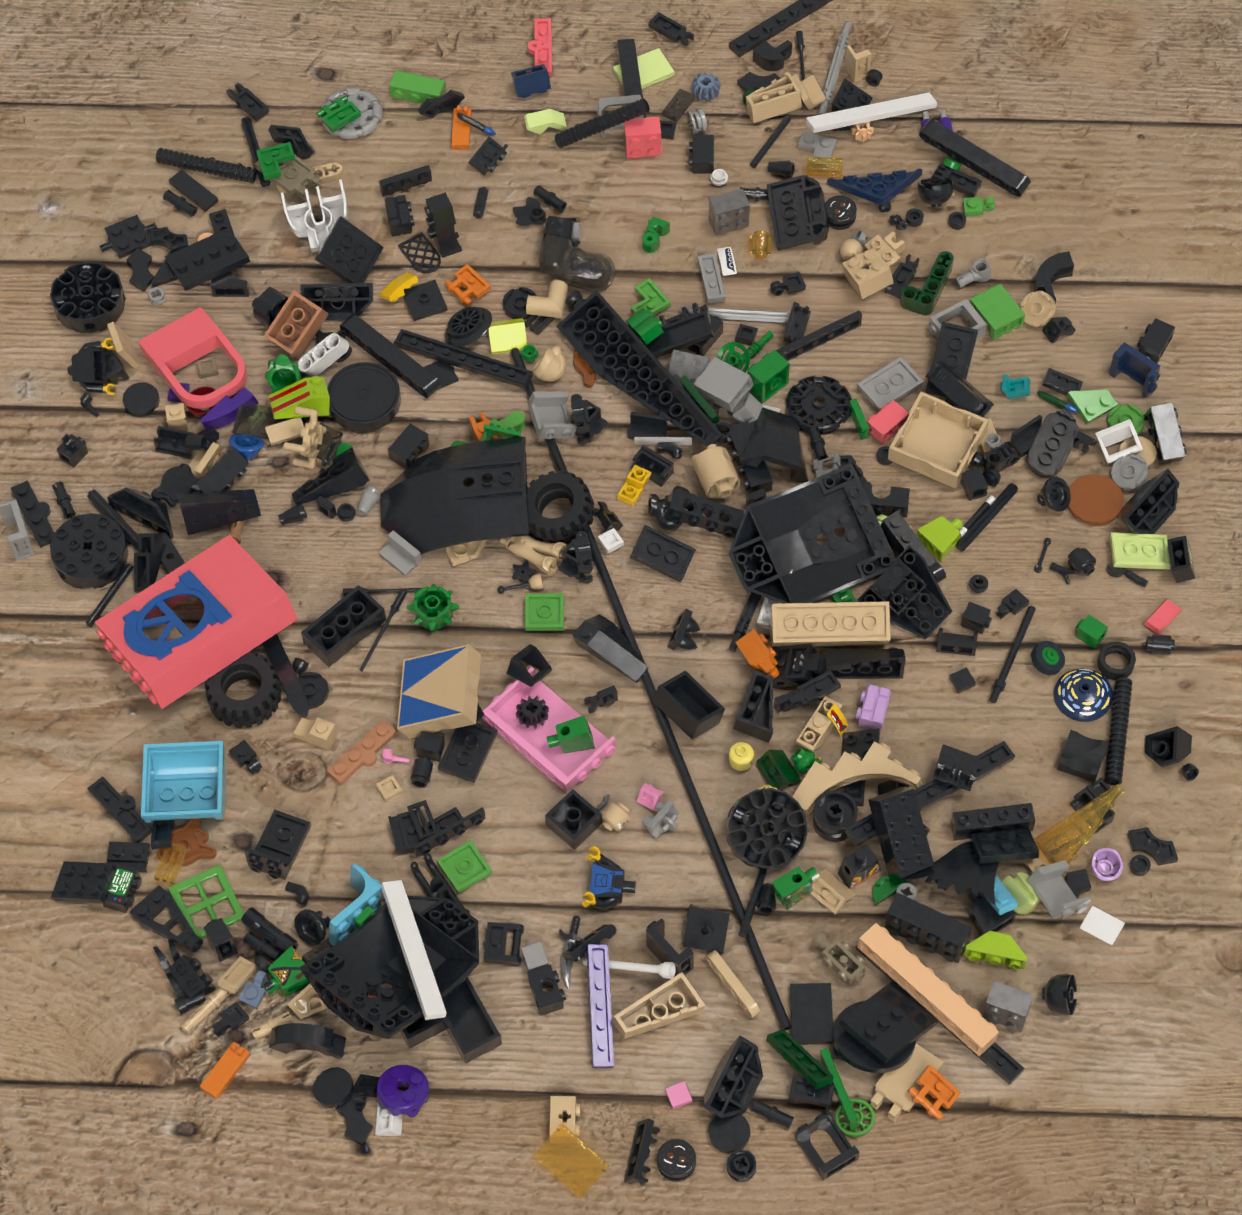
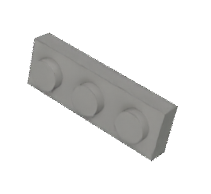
[698,253,726,303]

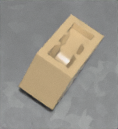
[293,717,337,751]

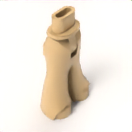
[500,536,567,576]

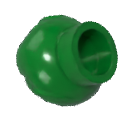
[791,747,823,773]

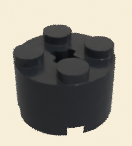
[252,287,288,328]

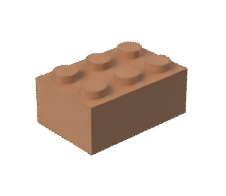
[264,291,329,359]

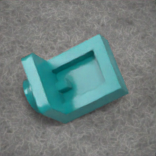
[1000,374,1031,399]

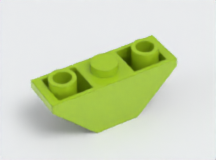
[964,931,1027,970]

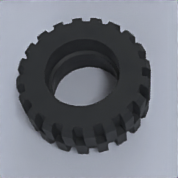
[528,470,595,544]
[205,652,282,728]

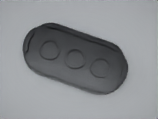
[1027,411,1079,477]

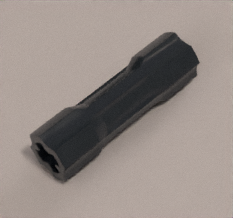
[241,907,299,953]

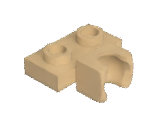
[864,232,906,269]

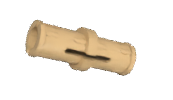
[250,1011,294,1040]

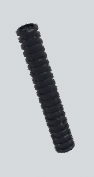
[555,98,650,148]
[156,148,257,184]
[1104,677,1133,786]

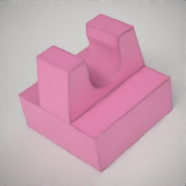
[637,783,663,811]

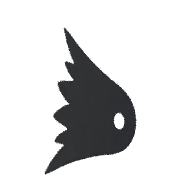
[902,841,999,905]

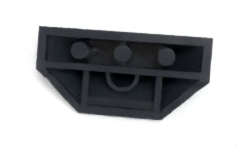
[300,283,374,320]
[1121,469,1180,534]
[107,488,174,539]
[703,1035,763,1119]

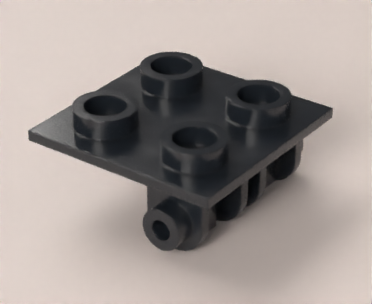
[831,79,873,112]
[841,728,880,761]
[933,744,980,791]

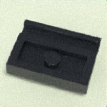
[388,810,423,855]
[107,842,150,873]

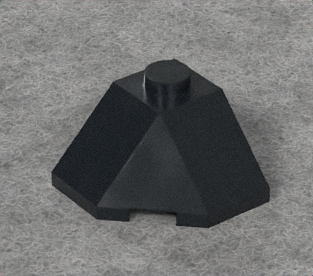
[1145,726,1192,768]

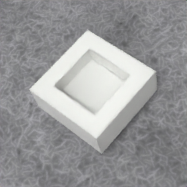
[598,528,624,554]

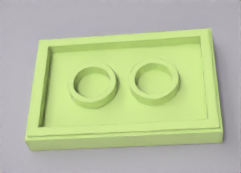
[613,48,675,89]
[1109,532,1171,570]

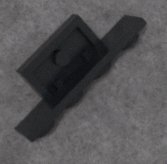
[413,807,486,857]

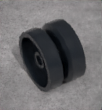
[813,790,858,842]

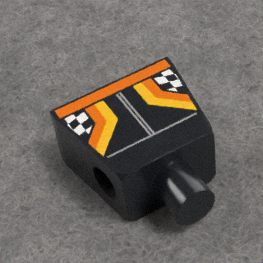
[838,845,881,889]

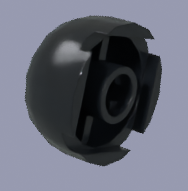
[917,177,953,207]
[1042,974,1077,1016]

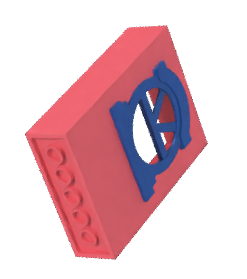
[95,534,298,709]

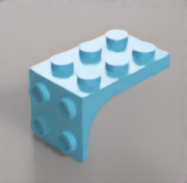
[329,863,382,946]

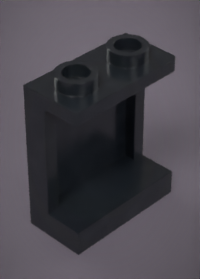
[646,918,694,977]

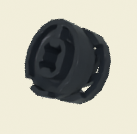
[727,1149,756,1182]

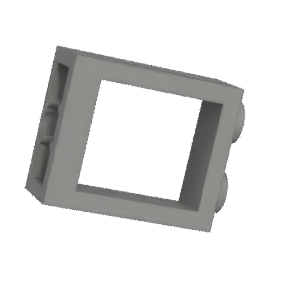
[928,299,987,339]

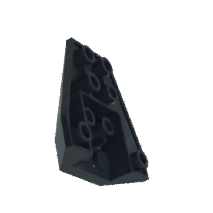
[857,544,953,639]

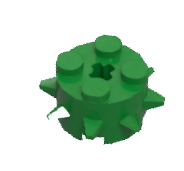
[407,584,459,631]

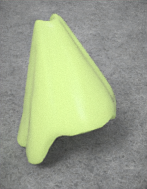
[1002,872,1040,914]

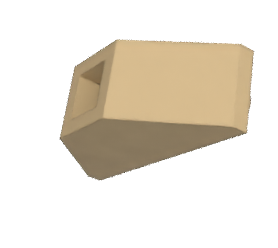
[796,696,842,752]

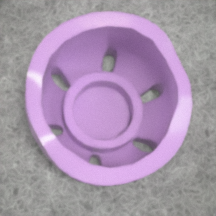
[1091,848,1123,882]

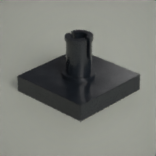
[683,906,730,954]

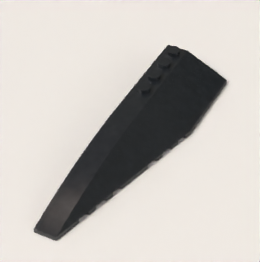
[556,290,724,446]

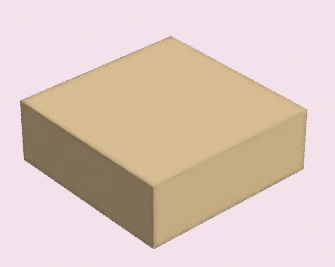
[376,775,403,802]

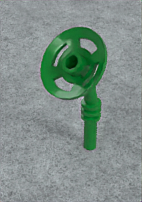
[716,331,774,373]

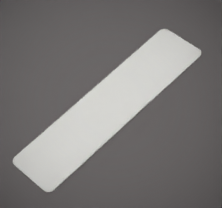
[634,437,692,445]

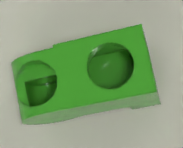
[490,411,525,439]

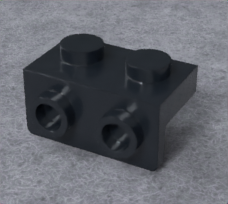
[468,136,508,176]
[169,955,216,999]

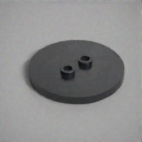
[833,1001,916,1073]

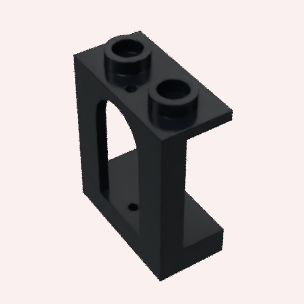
[795,1111,860,1181]

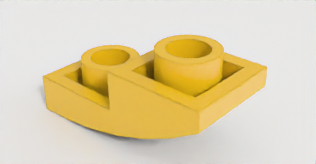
[380,272,418,302]
[617,465,652,506]

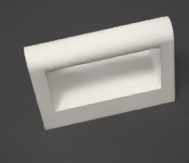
[1095,419,1143,464]

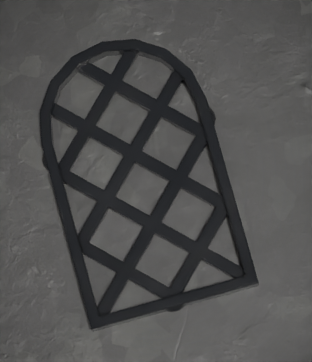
[398,232,441,273]

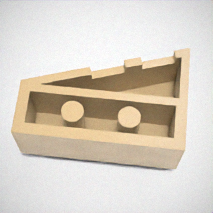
[746,72,802,123]

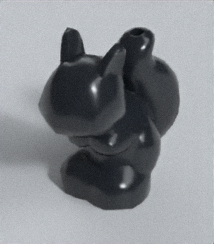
[648,485,696,531]

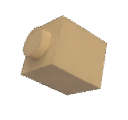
[165,403,189,431]

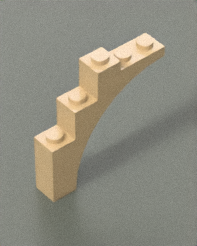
[792,741,922,816]

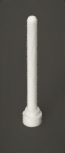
[583,958,676,979]

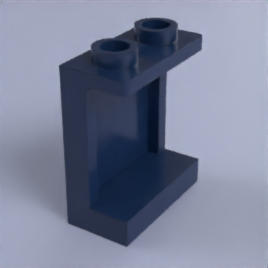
[1109,342,1161,397]

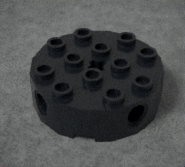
[50,262,126,333]
[50,513,128,589]
[725,788,808,869]

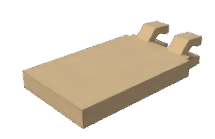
[870,1044,944,1122]

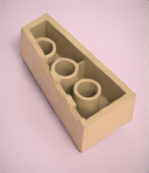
[612,972,706,1039]

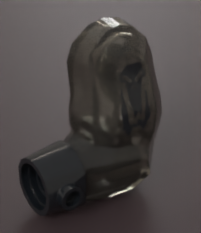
[539,216,615,292]

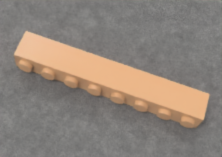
[857,923,999,1056]

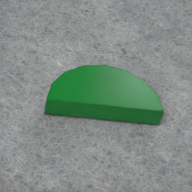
[872,875,909,906]

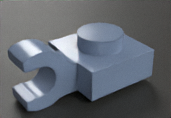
[238,970,268,1010]

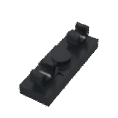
[624,1118,660,1184]

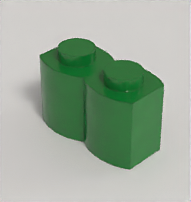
[625,307,664,345]

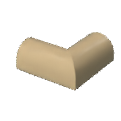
[526,280,568,318]

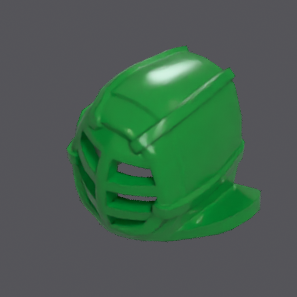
[265,354,301,394]

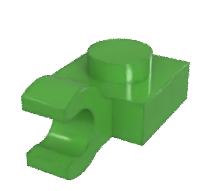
[963,197,995,217]

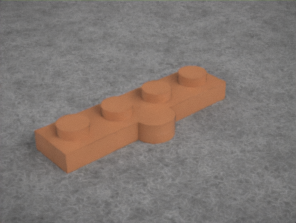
[327,719,397,785]

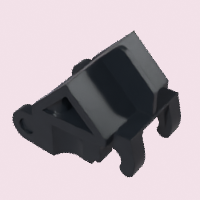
[571,394,607,445]
[558,531,593,583]

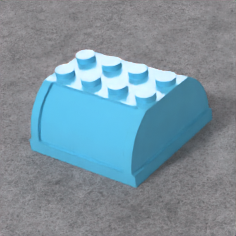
[141,741,226,823]

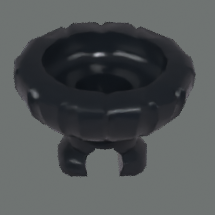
[1037,476,1071,512]
[294,909,331,946]

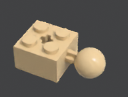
[840,239,894,299]

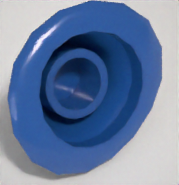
[229,432,265,460]

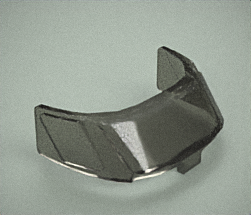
[232,405,343,467]

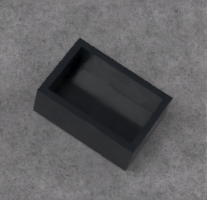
[653,670,725,740]

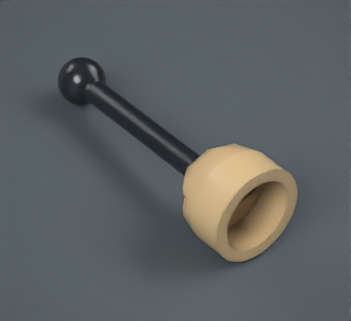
[497,574,544,594]

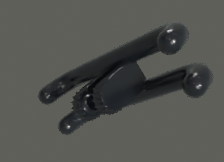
[410,853,470,914]

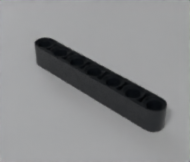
[919,119,1031,197]
[339,314,441,398]

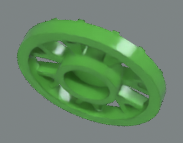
[835,1098,875,1137]

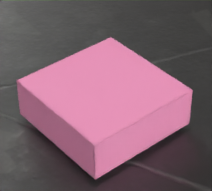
[665,1081,692,1109]

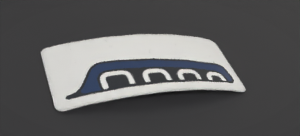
[717,247,737,276]

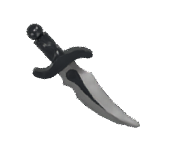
[559,916,582,989]

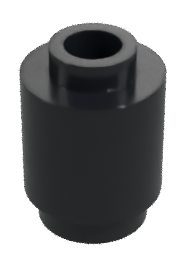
[1146,634,1175,655]
[411,757,433,788]

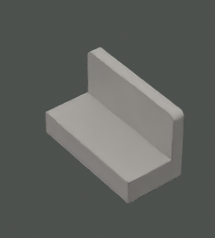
[379,531,422,576]

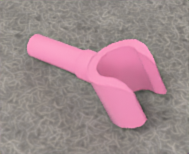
[382,749,410,764]

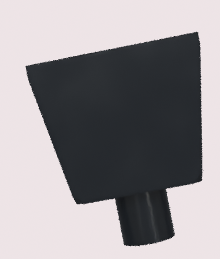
[968,892,1016,937]

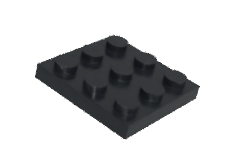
[315,216,384,283]

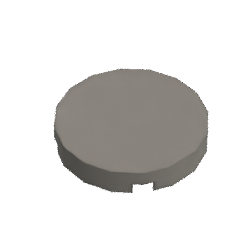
[1111,454,1149,491]

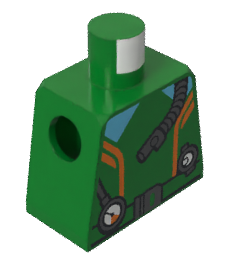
[772,867,820,910]

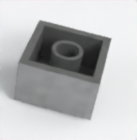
[709,189,750,236]
[983,981,1034,1032]

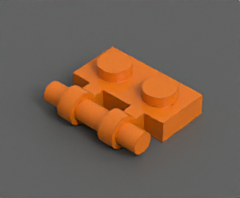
[444,264,491,306]
[907,1065,961,1120]

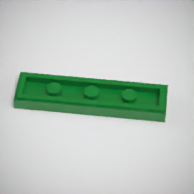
[820,1048,858,1131]

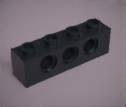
[664,489,744,538]
[951,803,1036,841]

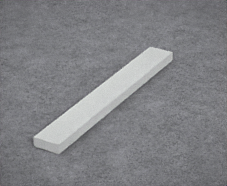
[806,92,937,133]
[381,880,446,1020]

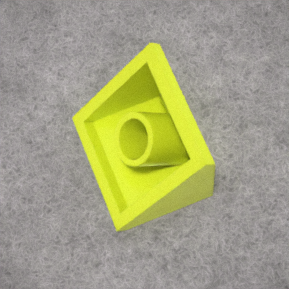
[488,318,527,354]

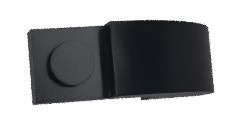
[1034,251,1074,304]
[269,1023,346,1059]

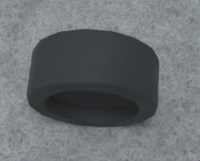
[1097,642,1136,680]

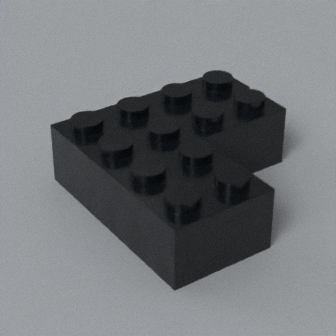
[401,977,502,1064]

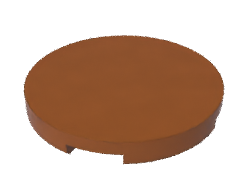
[1068,474,1124,526]

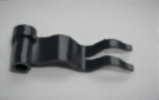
[153,940,206,1015]

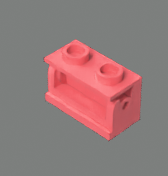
[867,400,909,445]

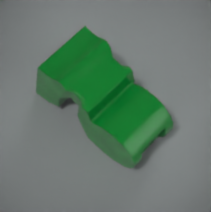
[642,216,670,253]

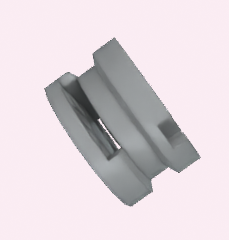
[687,108,708,135]

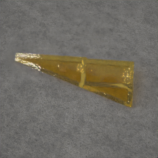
[1034,784,1125,875]

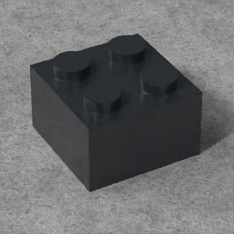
[545,789,602,850]

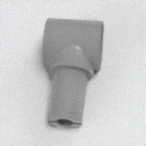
[955,259,991,288]

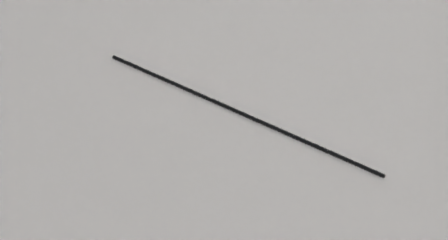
[510,348,792,1030]

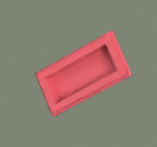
[1143,598,1182,635]

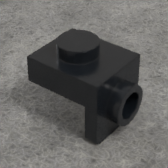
[1043,317,1076,343]

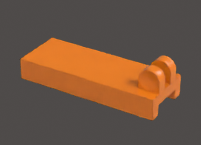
[451,105,472,150]
[199,1042,251,1100]

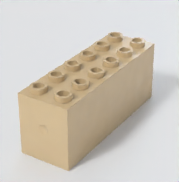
[769,602,890,648]

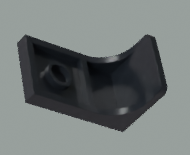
[244,809,312,880]

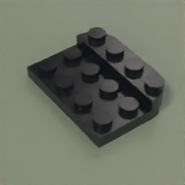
[766,175,829,251]

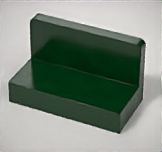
[756,749,801,791]

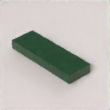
[680,375,720,425]

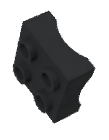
[1057,730,1109,782]

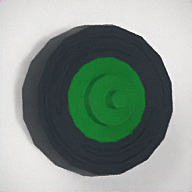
[1031,641,1065,675]

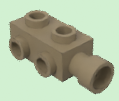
[812,931,865,986]

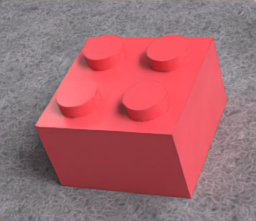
[624,117,661,158]

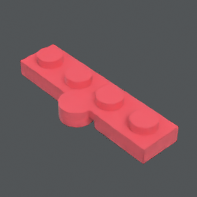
[528,18,552,76]

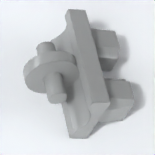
[642,800,679,840]

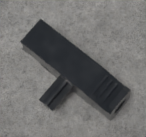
[925,361,994,418]

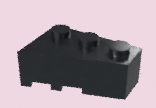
[424,192,462,258]

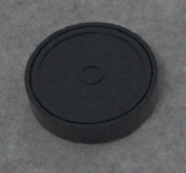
[327,362,401,432]

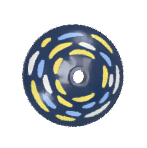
[1054,668,1113,722]

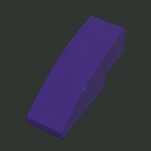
[200,387,259,429]

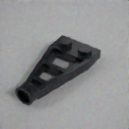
[129,885,203,953]

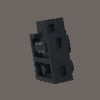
[773,644,826,688]

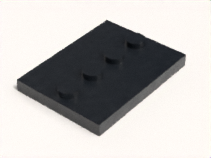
[164,228,250,291]
[839,981,939,1064]

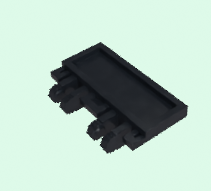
[641,303,714,358]

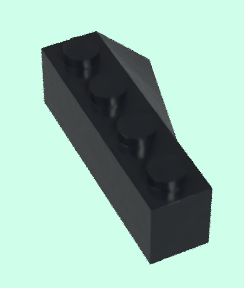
[825,647,906,679]

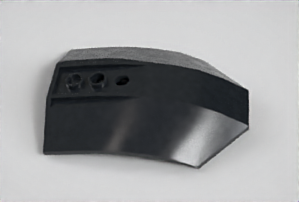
[380,437,530,555]
[729,463,896,604]
[300,896,479,1039]

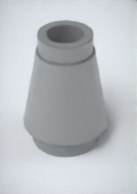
[357,486,381,515]

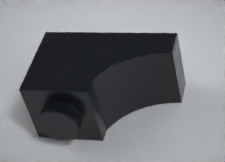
[211,271,250,297]

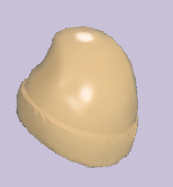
[531,346,566,382]

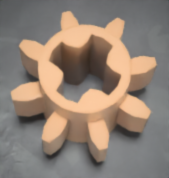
[852,122,874,142]

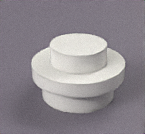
[710,169,728,186]

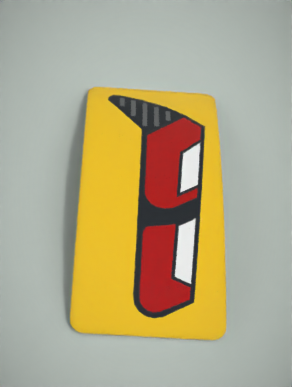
[827,703,848,737]

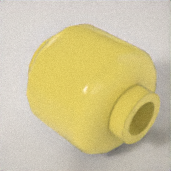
[729,742,754,771]

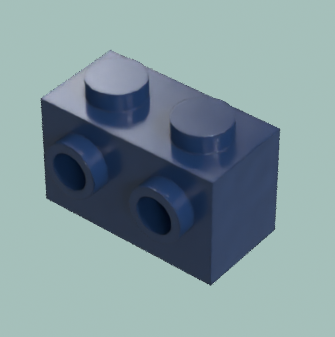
[511,64,551,98]

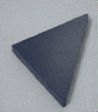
[827,169,922,206]

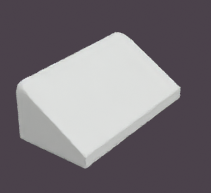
[375,1103,403,1136]

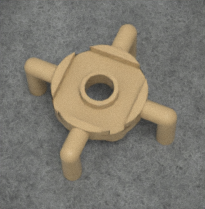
[283,406,327,469]

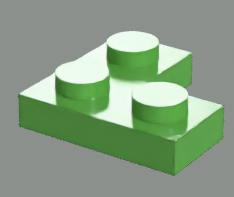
[631,278,671,316]

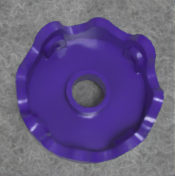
[377,1065,429,1117]

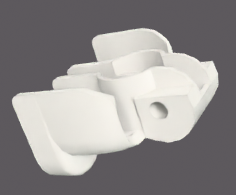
[281,179,349,253]

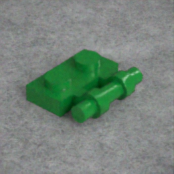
[316,96,361,133]

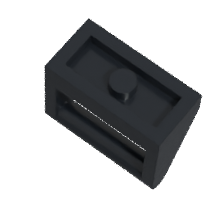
[506,644,552,687]

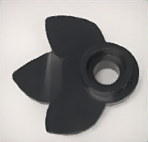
[513,197,546,226]

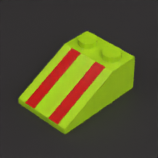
[268,376,330,419]

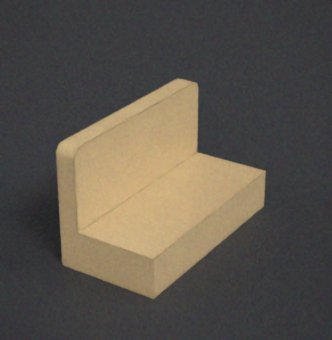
[845,45,871,82]
[792,74,827,110]
[189,442,222,481]
[811,869,855,914]

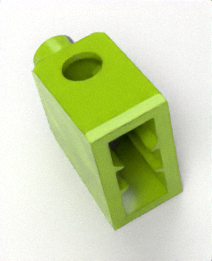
[917,516,963,562]

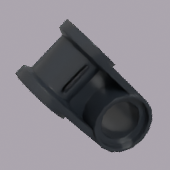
[984,442,1021,472]

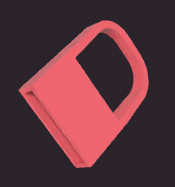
[138,307,247,409]

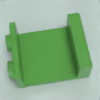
[970,284,1025,340]

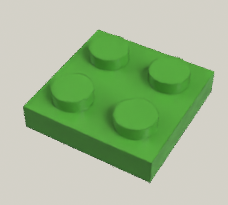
[525,593,564,631]
[437,840,492,894]

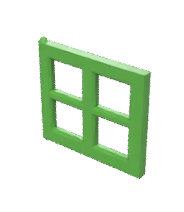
[169,865,244,938]

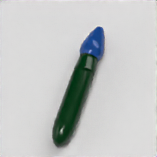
[1037,391,1078,413]

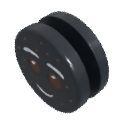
[825,195,857,230]
[657,1139,696,1182]

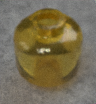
[749,231,773,259]

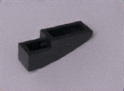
[134,533,163,591]

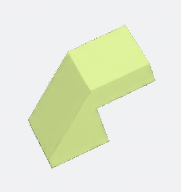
[524,109,567,135]

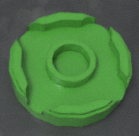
[1107,404,1145,435]

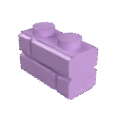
[856,684,891,731]

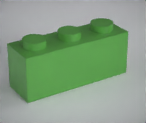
[389,70,446,104]

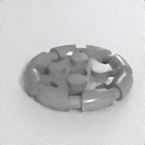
[321,87,383,139]

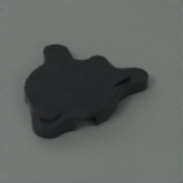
[151,464,197,507]

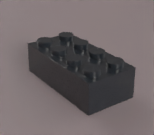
[301,585,386,667]
[868,787,934,878]
[885,892,972,963]

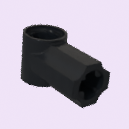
[185,427,219,452]

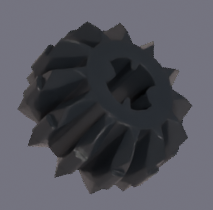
[516,695,549,729]

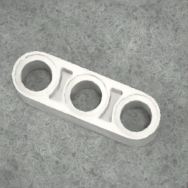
[298,333,349,377]

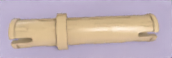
[180,986,231,1035]

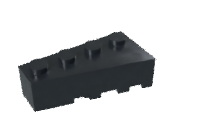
[177,489,261,535]

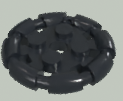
[786,375,852,433]

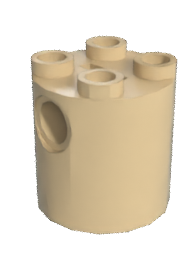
[692,444,740,499]

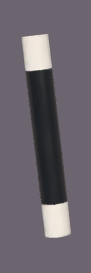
[959,495,996,538]

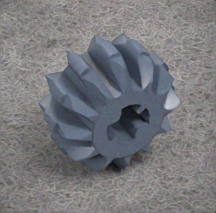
[691,72,721,102]

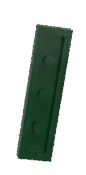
[766,1029,834,1089]

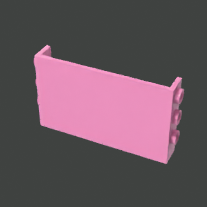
[482,667,616,793]

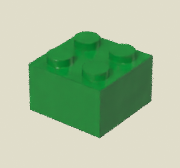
[748,350,790,404]

